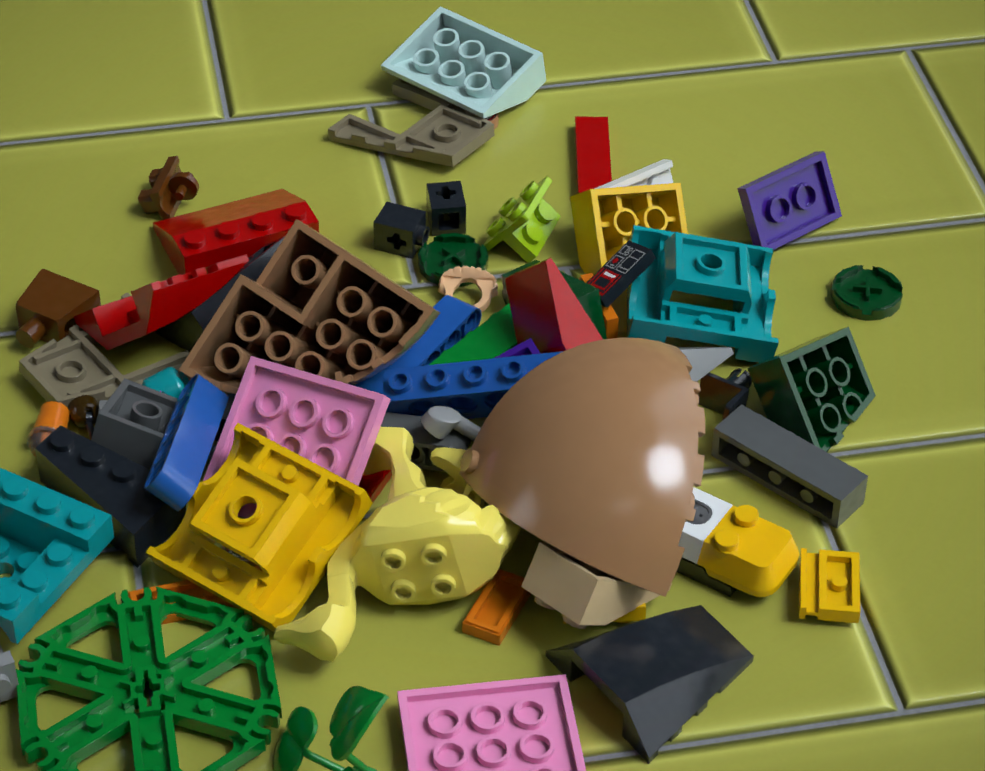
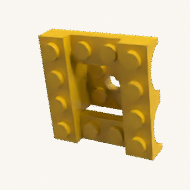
[146,423,373,632]

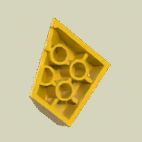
[570,183,688,275]

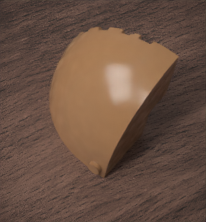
[179,219,440,394]
[459,338,705,597]

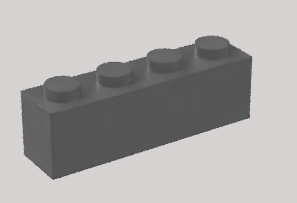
[711,404,868,529]

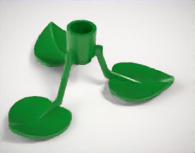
[273,686,389,771]

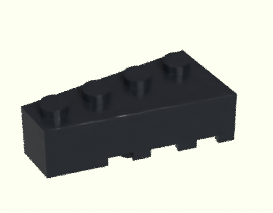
[35,425,186,568]

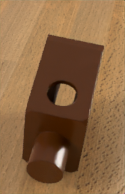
[16,269,101,348]

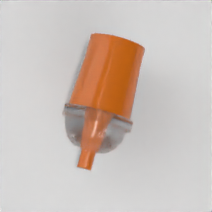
[27,401,70,458]

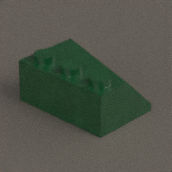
[747,327,876,452]

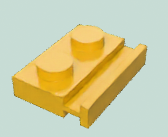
[799,548,860,623]

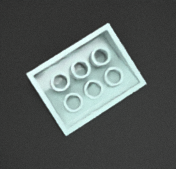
[381,6,546,118]

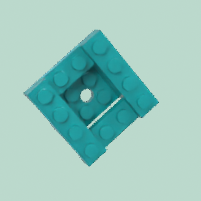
[627,225,779,363]
[0,468,114,644]

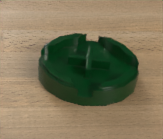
[418,233,489,287]
[831,265,903,321]

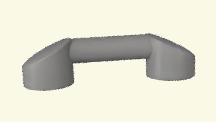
[421,406,481,442]

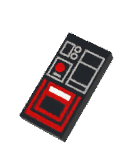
[586,240,656,308]

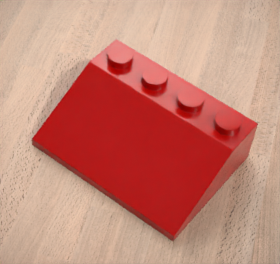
[152,189,319,275]

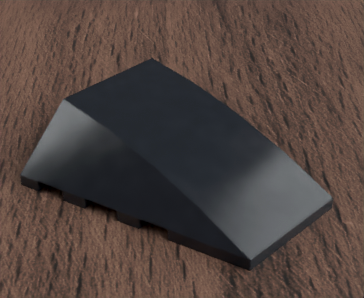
[546,605,754,764]

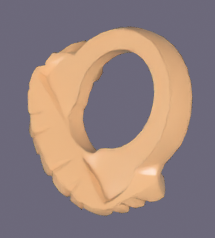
[438,266,498,313]

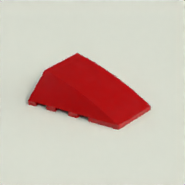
[74,254,249,350]

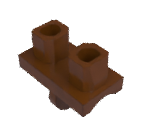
[138,156,199,220]

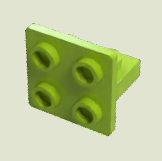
[483,176,561,263]

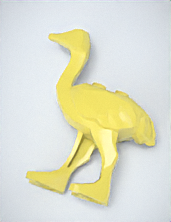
[274,427,521,662]

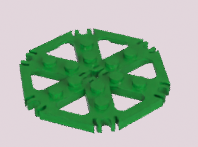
[16,587,282,771]

